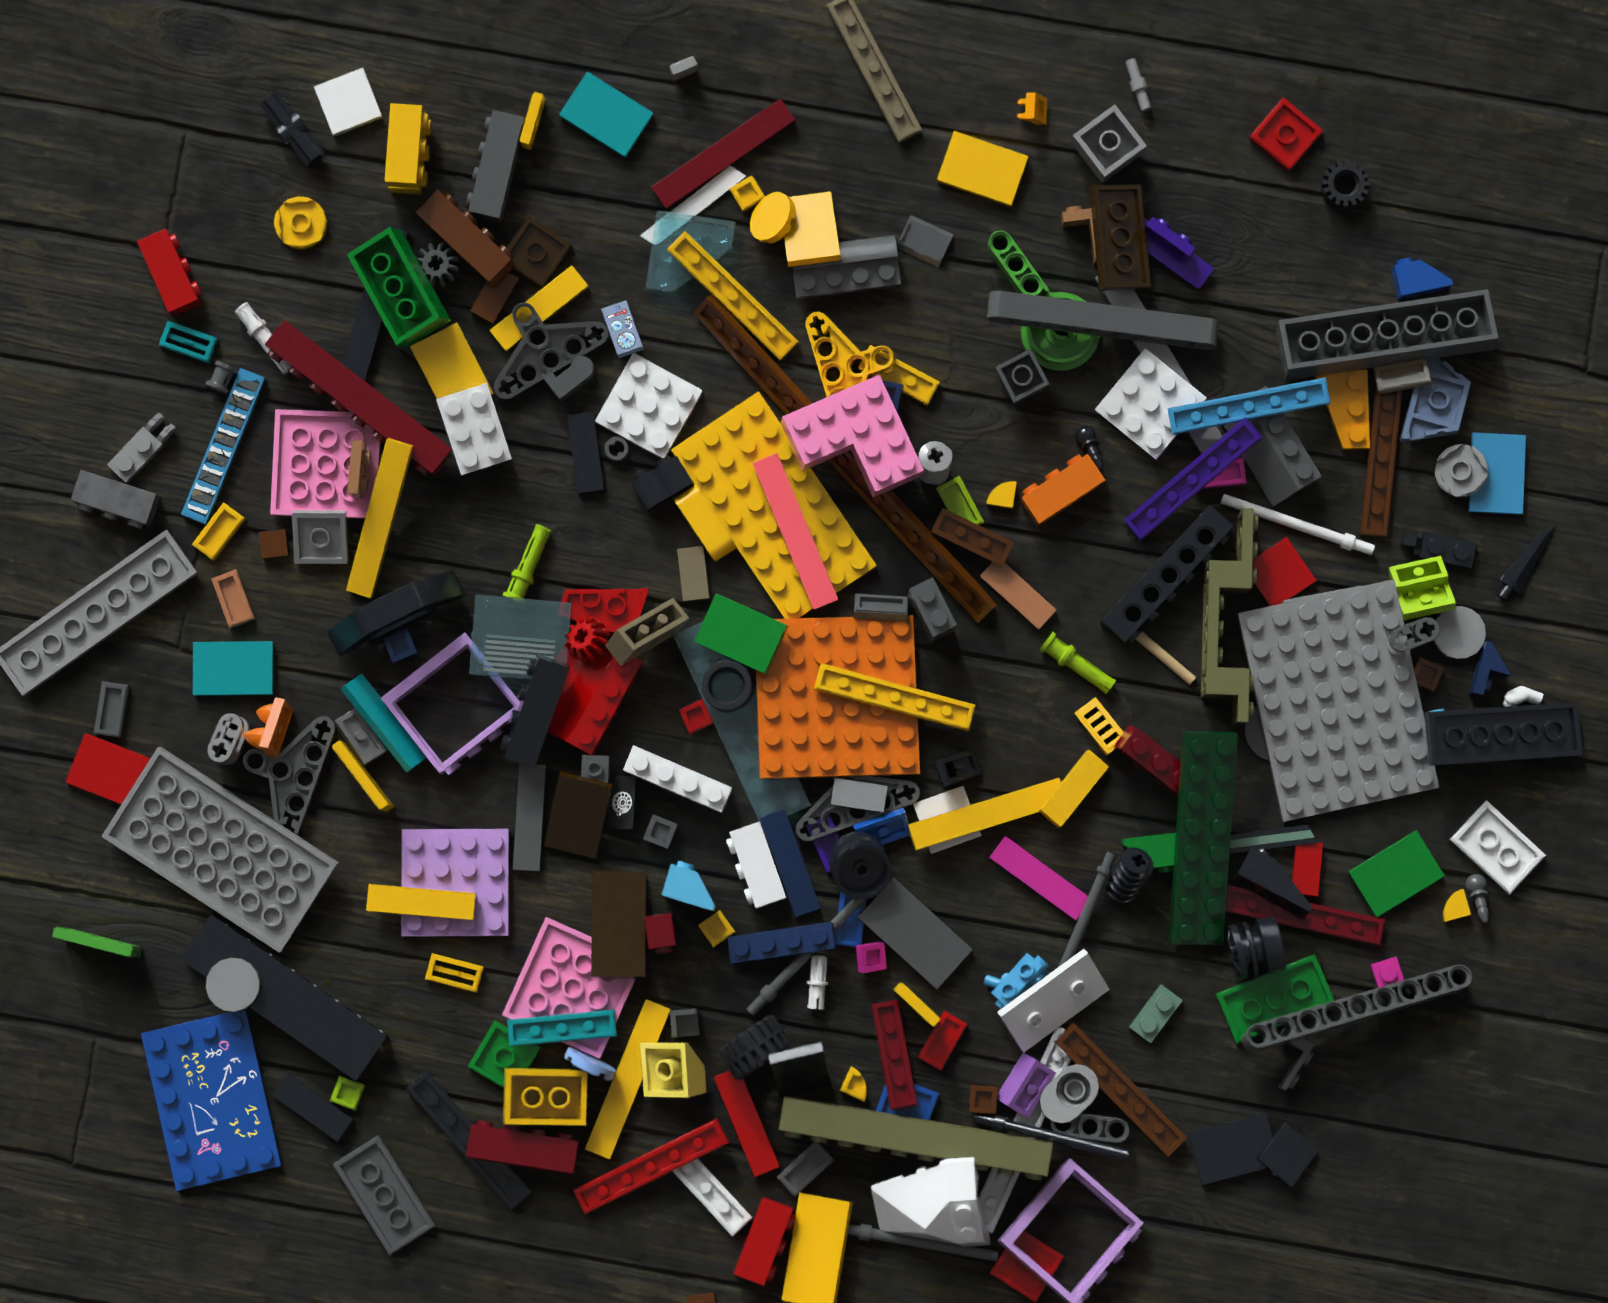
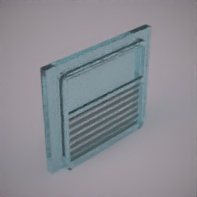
[469,594,571,683]

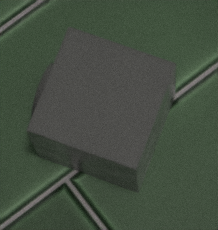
[996,349,1050,405]

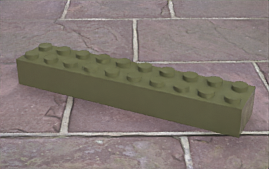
[779,1096,1053,1180]

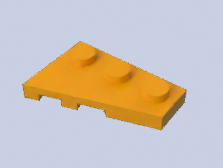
[1315,369,1370,450]

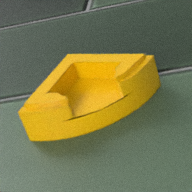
[986,481,1017,509]
[1443,889,1471,922]
[840,1066,867,1102]

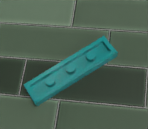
[341,673,427,773]
[507,1009,617,1047]

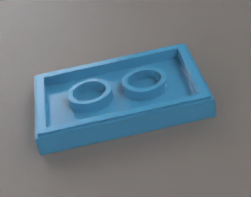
[1468,432,1526,515]

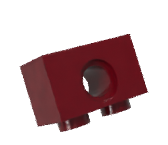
[644,913,677,954]

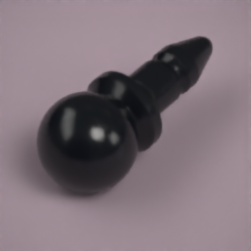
[1075,425,1103,470]

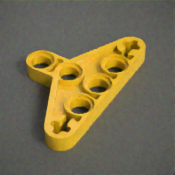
[806,312,896,397]

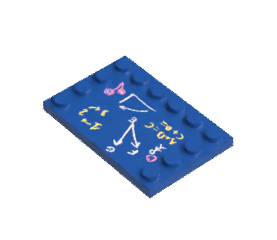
[141,1008,282,1191]

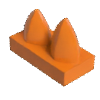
[243,698,294,758]

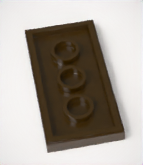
[1089,184,1151,291]
[591,871,646,979]

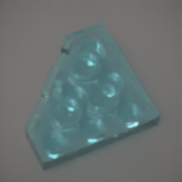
[646,211,735,293]

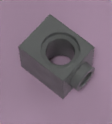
[581,755,611,783]

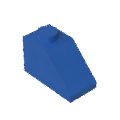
[1390,258,1453,301]

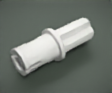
[807,955,828,1009]

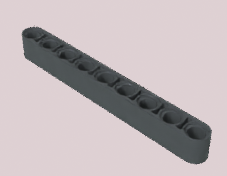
[987,291,1218,350]
[1242,964,1472,1052]

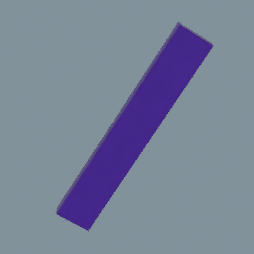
[1124,417,1263,540]

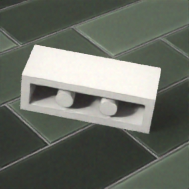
[726,822,786,909]

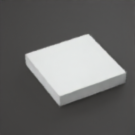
[314,68,383,136]
[913,786,981,854]

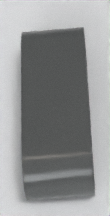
[1050,1113,1129,1143]

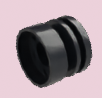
[1227,916,1286,980]

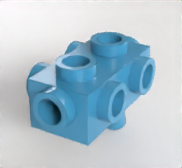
[984,953,1050,1009]

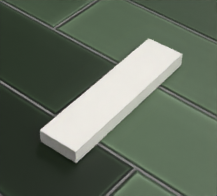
[673,1159,753,1236]

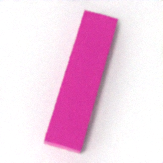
[989,836,1088,921]

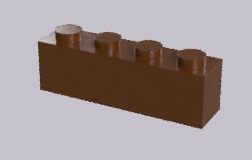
[415,190,515,289]

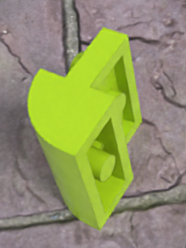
[1389,556,1456,621]

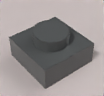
[643,814,678,849]

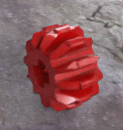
[564,616,610,663]

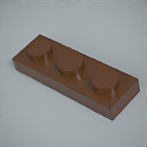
[931,508,1014,566]

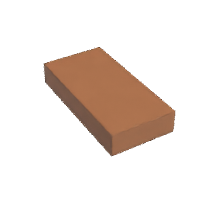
[211,570,255,629]

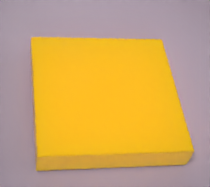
[893,983,939,1027]

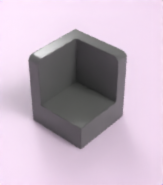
[670,1008,700,1038]

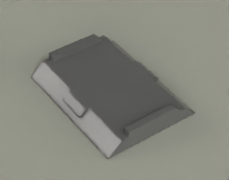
[897,215,954,268]

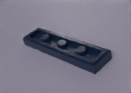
[759,808,820,917]

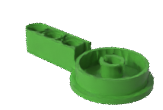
[988,231,1100,371]

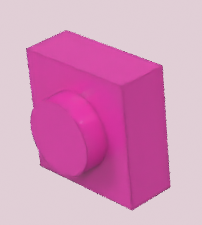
[856,941,887,973]
[1370,957,1404,988]

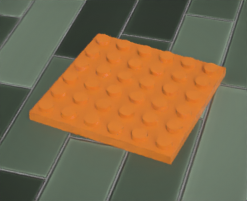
[755,615,920,779]

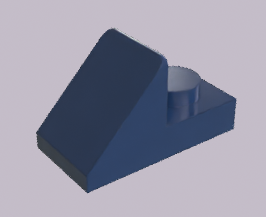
[1469,641,1511,697]

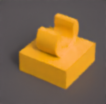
[1017,92,1048,125]

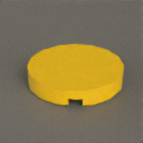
[750,192,796,244]
[274,196,327,250]

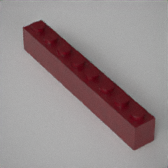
[265,320,454,477]

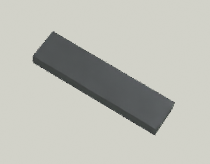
[513,763,546,871]

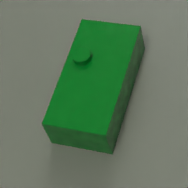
[347,227,451,348]

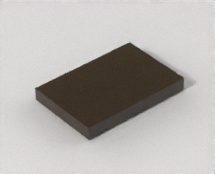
[544,771,613,859]

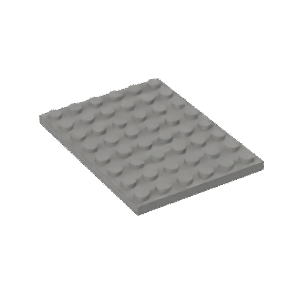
[1237,579,1439,822]

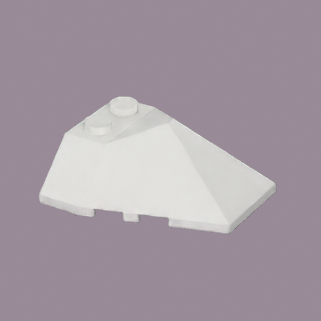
[871,1157,991,1246]

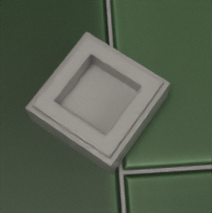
[670,56,698,81]

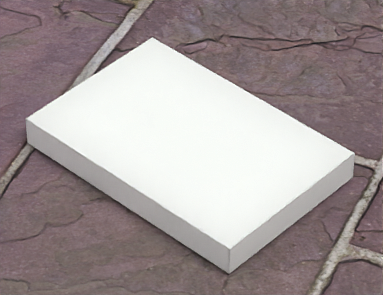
[1449,800,1546,894]

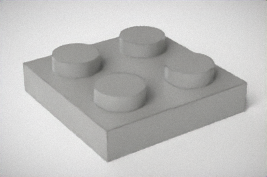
[292,510,349,564]

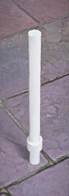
[1220,494,1375,555]

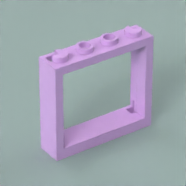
[381,633,520,775]
[997,1158,1143,1303]

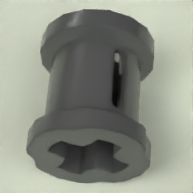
[205,361,238,395]

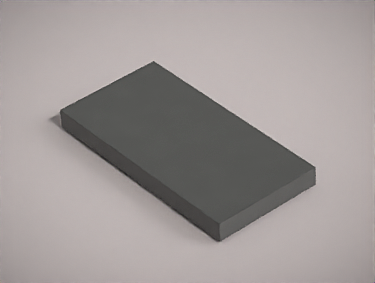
[858,877,973,989]
[333,1135,436,1255]

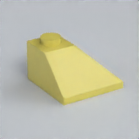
[640,1043,706,1098]

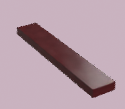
[651,98,795,210]
[1226,885,1385,946]

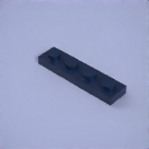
[728,922,837,965]

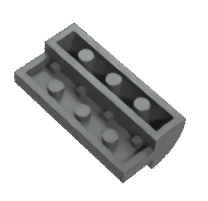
[792,235,901,299]

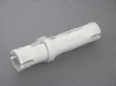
[234,302,290,374]

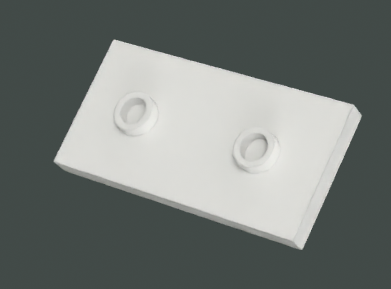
[997,949,1110,1052]

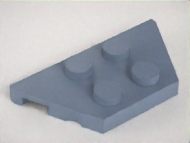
[1400,358,1471,442]

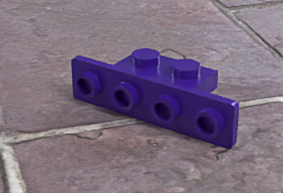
[1145,217,1213,289]

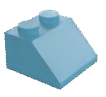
[662,861,716,912]

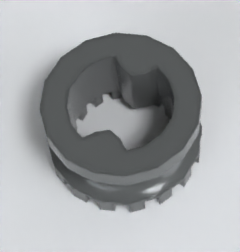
[605,437,629,462]

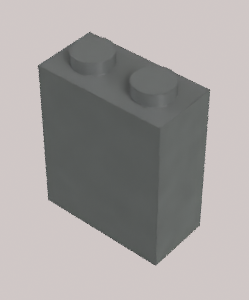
[907,577,957,643]

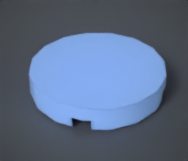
[564,1047,616,1081]

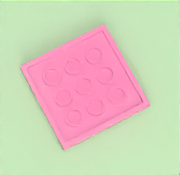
[270,409,381,519]
[502,917,636,1059]

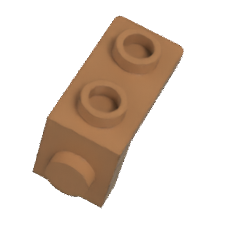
[1061,206,1097,265]

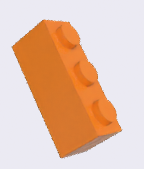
[1020,454,1105,527]

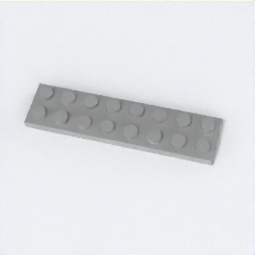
[0,529,198,697]

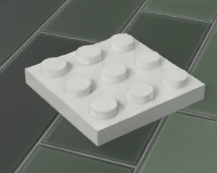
[1095,348,1207,460]
[595,353,703,459]

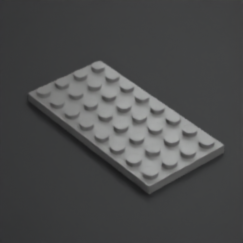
[101,746,339,953]

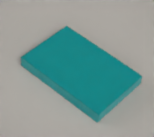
[559,71,654,158]
[193,641,274,696]

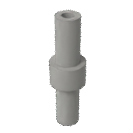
[1125,58,1151,112]

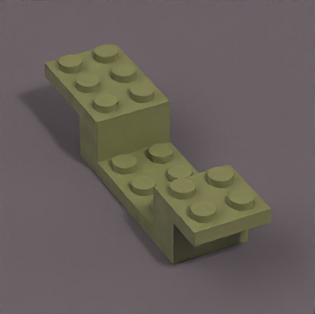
[1201,508,1258,726]

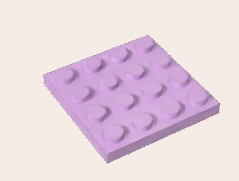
[401,829,509,936]

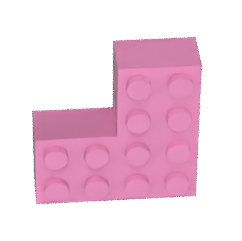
[781,375,924,497]

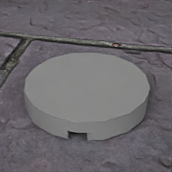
[1435,444,1488,497]
[1433,606,1486,659]
[206,958,261,1012]

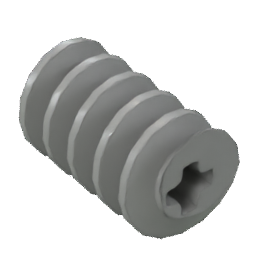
[918,441,953,486]

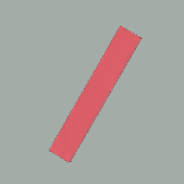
[753,453,838,610]

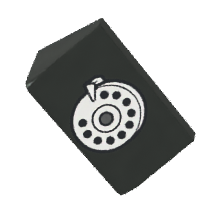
[607,776,636,830]

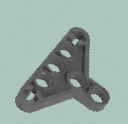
[494,303,608,399]
[243,716,337,836]
[796,776,920,842]

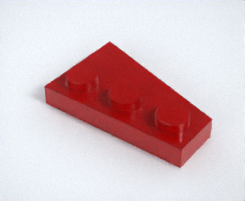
[557,588,649,633]

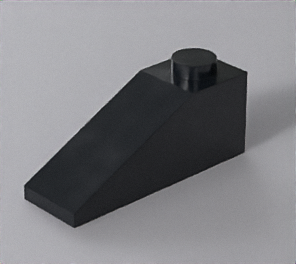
[1233,847,1312,920]

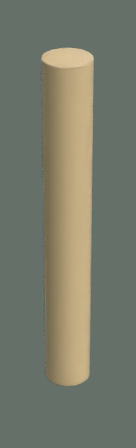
[1135,632,1196,685]

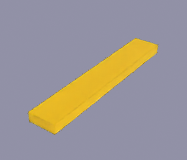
[666,231,799,361]
[346,438,414,598]
[814,663,975,732]
[907,778,1061,851]
[585,999,671,1159]

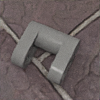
[207,713,250,765]

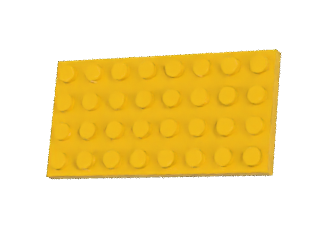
[671,391,877,619]

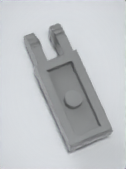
[107,413,176,484]

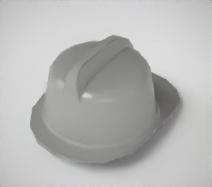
[1040,1064,1099,1123]

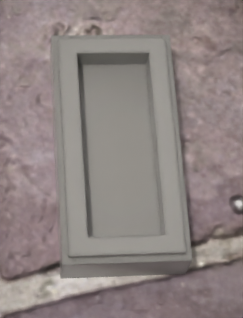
[831,778,888,813]

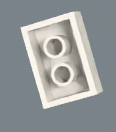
[436,383,512,475]

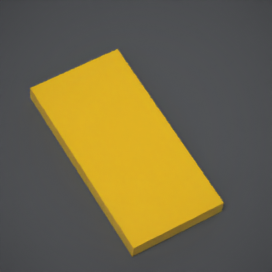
[782,1193,853,1303]

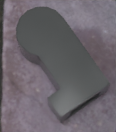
[544,356,595,402]

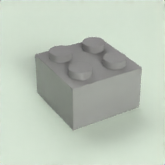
[1071,104,1147,183]

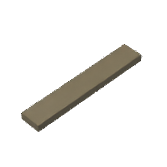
[827,0,922,143]

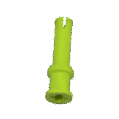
[502,524,551,605]
[1039,632,1116,694]

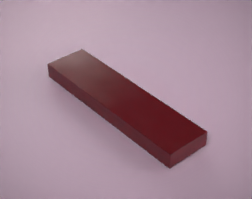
[871,1000,917,1111]

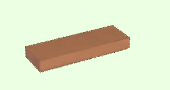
[980,562,1056,630]

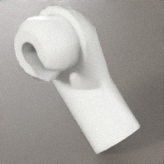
[1503,686,1543,707]

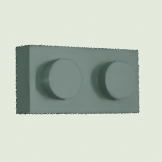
[1129,984,1183,1043]

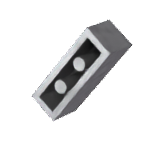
[71,470,161,529]

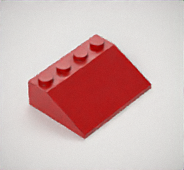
[547,639,644,755]

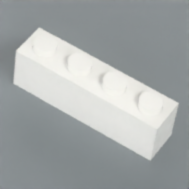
[623,745,732,813]

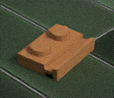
[347,440,371,499]

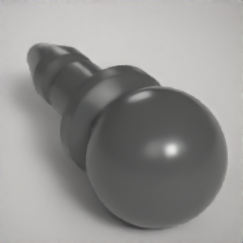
[1465,874,1489,923]

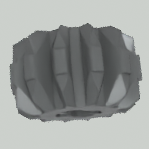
[417,243,459,288]

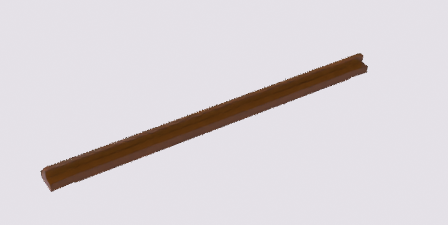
[693,295,997,623]

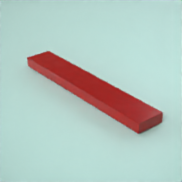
[573,1118,729,1214]

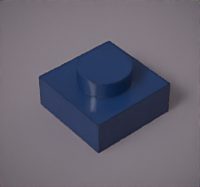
[383,628,418,664]

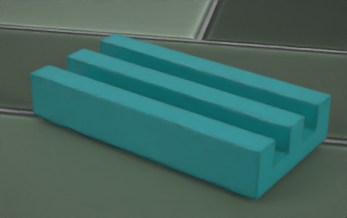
[159,321,218,364]

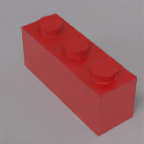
[137,228,203,317]
[734,1196,796,1286]

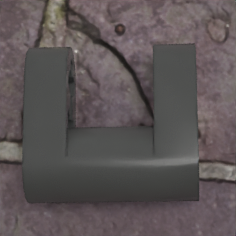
[1388,617,1439,652]

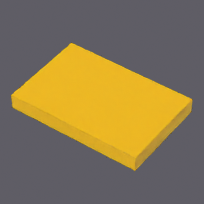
[937,131,1028,207]
[784,192,841,267]
[410,323,494,399]
[332,740,394,812]

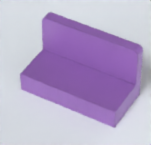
[997,1053,1056,1118]

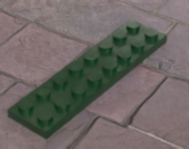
[1169,731,1238,945]

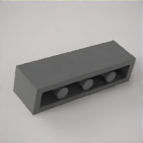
[466,110,525,223]

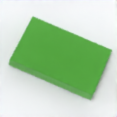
[52,927,142,957]

